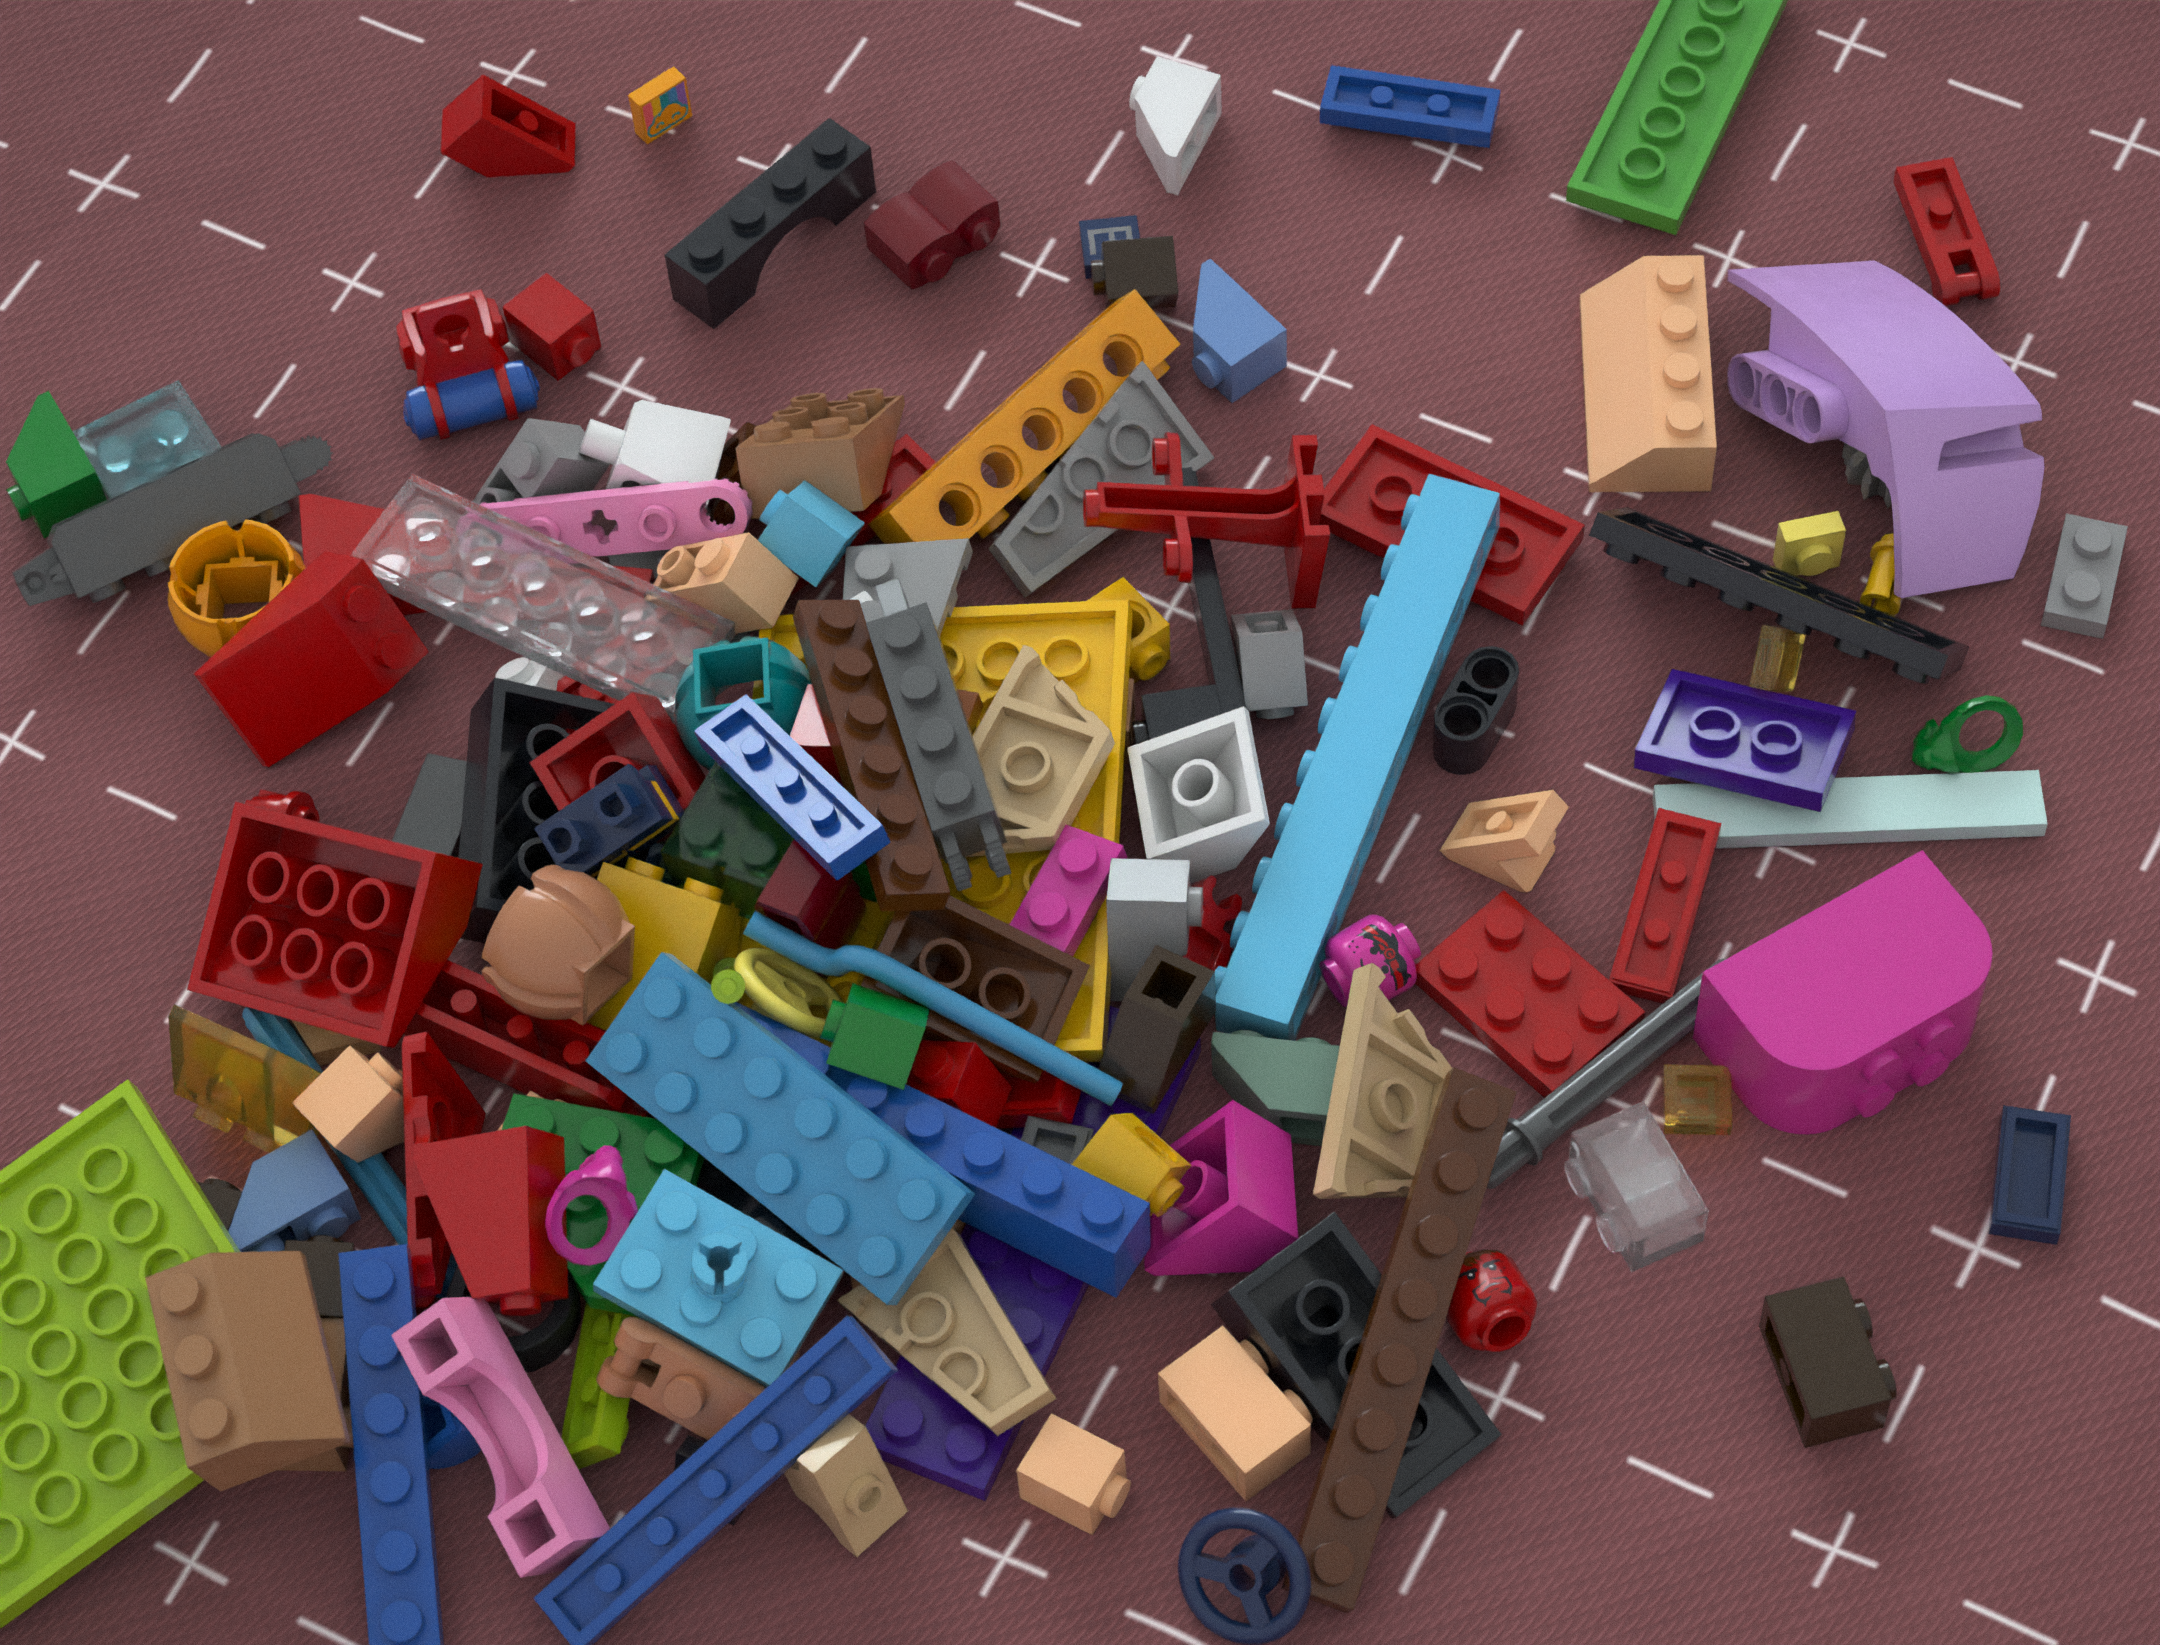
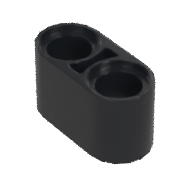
[1433,646,1519,775]

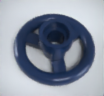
[1178,1507,1311,1645]

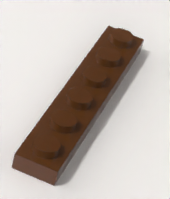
[793,600,951,912]

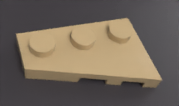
[837,1227,1057,1436]

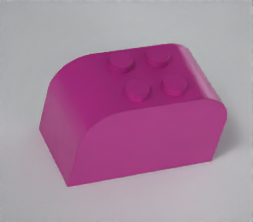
[1693,850,1992,1135]

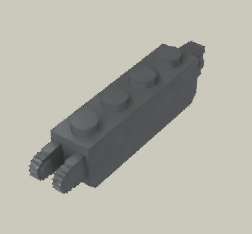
[12,433,333,606]
[866,578,1011,891]

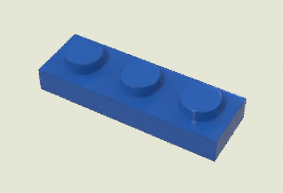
[1320,65,1501,148]

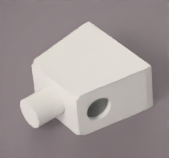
[579,400,731,509]

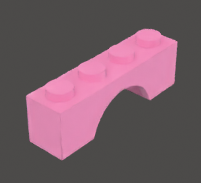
[391,1297,610,1578]

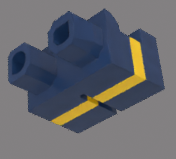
[534,764,689,880]

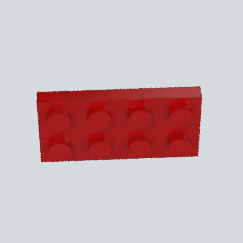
[1319,424,1585,626]

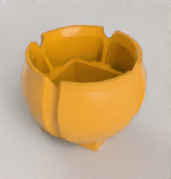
[168,519,305,657]

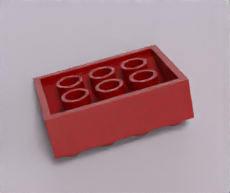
[187,802,483,1048]

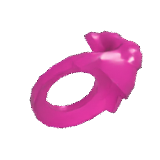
[545,1145,638,1266]

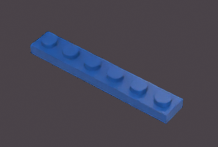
[338,1244,444,1645]
[534,1316,898,1645]

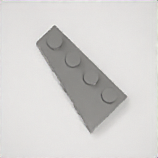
[989,360,1214,598]
[843,538,973,636]

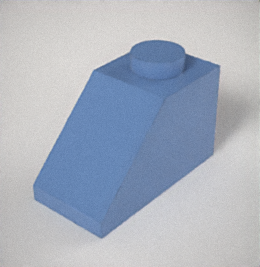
[1192,258,1287,403]

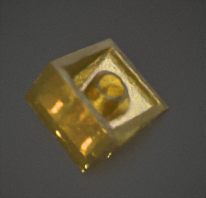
[168,1004,322,1153]

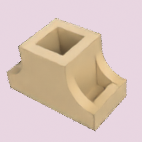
[784,1414,908,1557]

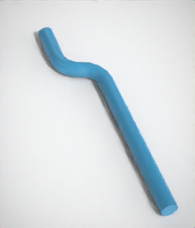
[743,911,1123,1106]

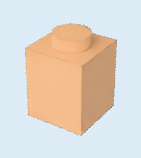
[1016,1413,1131,1535]

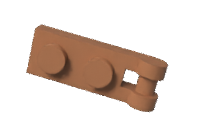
[596,1317,767,1440]

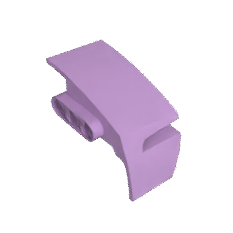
[1727,260,2044,598]

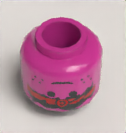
[1319,914,1421,1008]

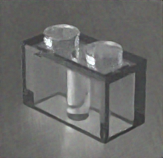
[1564,1101,1709,1272]

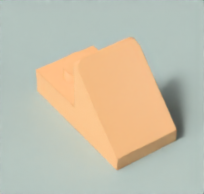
[1440,790,1569,893]

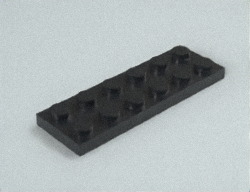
[1589,507,1969,684]

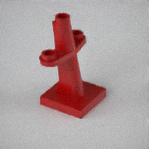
[1083,432,1330,609]

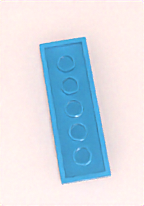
[586,952,975,1305]

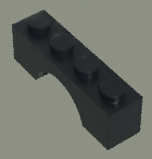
[664,118,876,329]

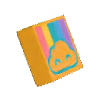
[628,67,692,144]

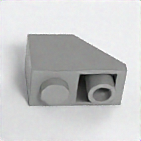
[467,418,610,549]

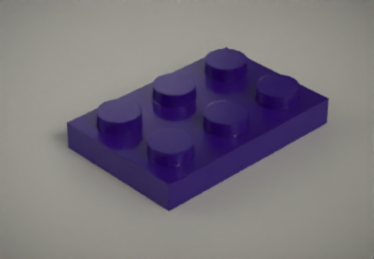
[1634,669,1856,812]

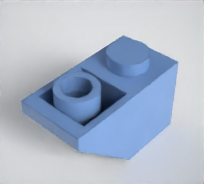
[228,1129,361,1252]

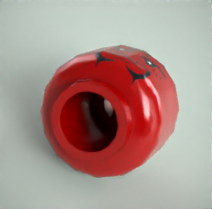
[1445,1249,1537,1352]

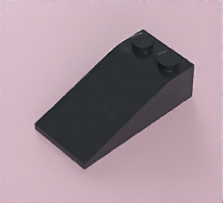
[1211,1212,1502,1519]

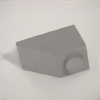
[1231,609,1308,719]
[1106,858,1203,1001]

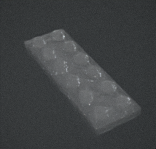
[350,474,735,724]

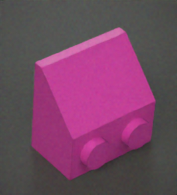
[1144,1100,1298,1276]

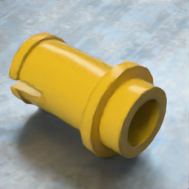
[1860,533,1901,616]

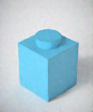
[758,480,865,587]

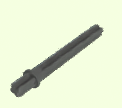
[1486,959,1726,1189]

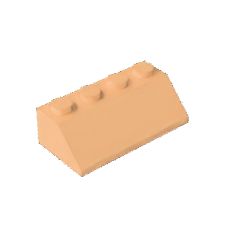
[1580,255,1717,492]

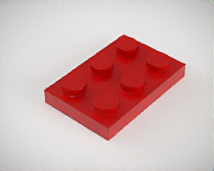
[1415,890,1645,1098]

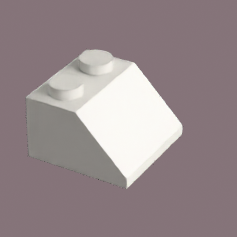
[1127,706,1270,883]

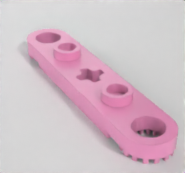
[456,478,753,561]

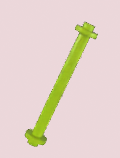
[711,957,745,1004]

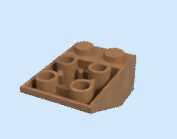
[736,388,905,519]

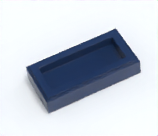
[1988,1105,2071,1245]

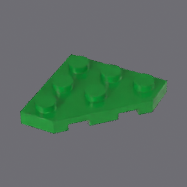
[502,1094,704,1317]

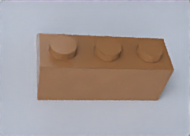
[145,1251,351,1492]

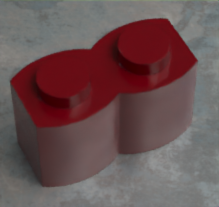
[864,160,1001,290]
[755,839,867,979]

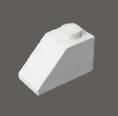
[1129,56,1222,195]

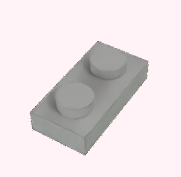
[2041,514,2128,639]

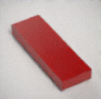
[1609,808,1722,1004]

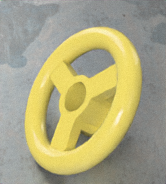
[734,948,844,1039]

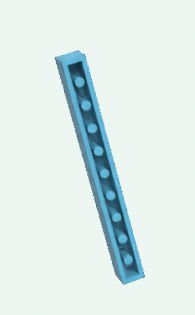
[1215,474,1500,1041]

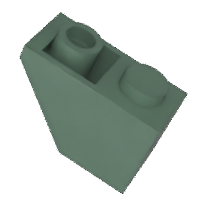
[1211,1030,1340,1146]

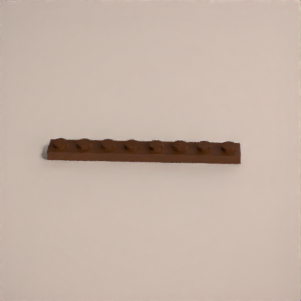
[1281,1067,1517,1613]

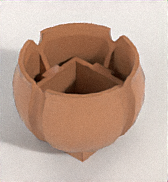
[482,865,635,1026]

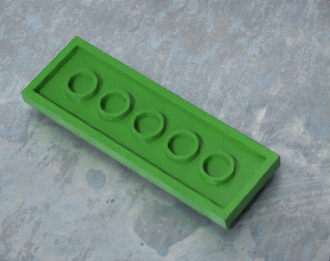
[1566,0,1788,235]

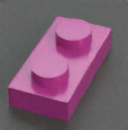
[1009,824,1127,956]

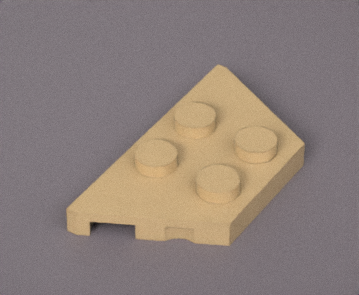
[927,645,1115,859]
[1313,963,1452,1199]

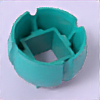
[675,636,812,784]

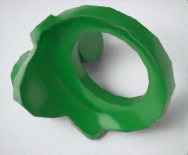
[1912,695,2023,773]

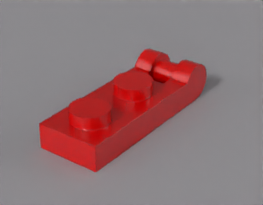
[1893,157,2000,306]

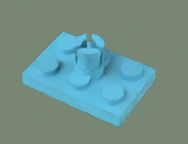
[593,1169,843,1387]

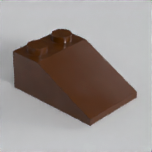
[856,895,1090,1084]

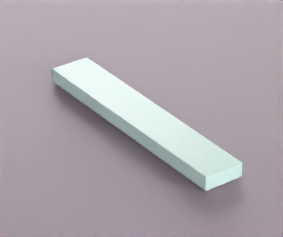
[1653,770,2048,849]

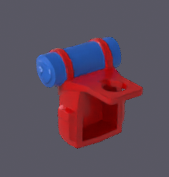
[396,289,540,441]

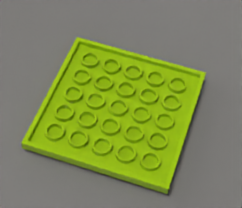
[0,1079,240,1629]

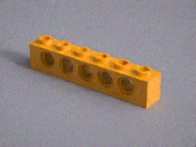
[868,289,1180,544]

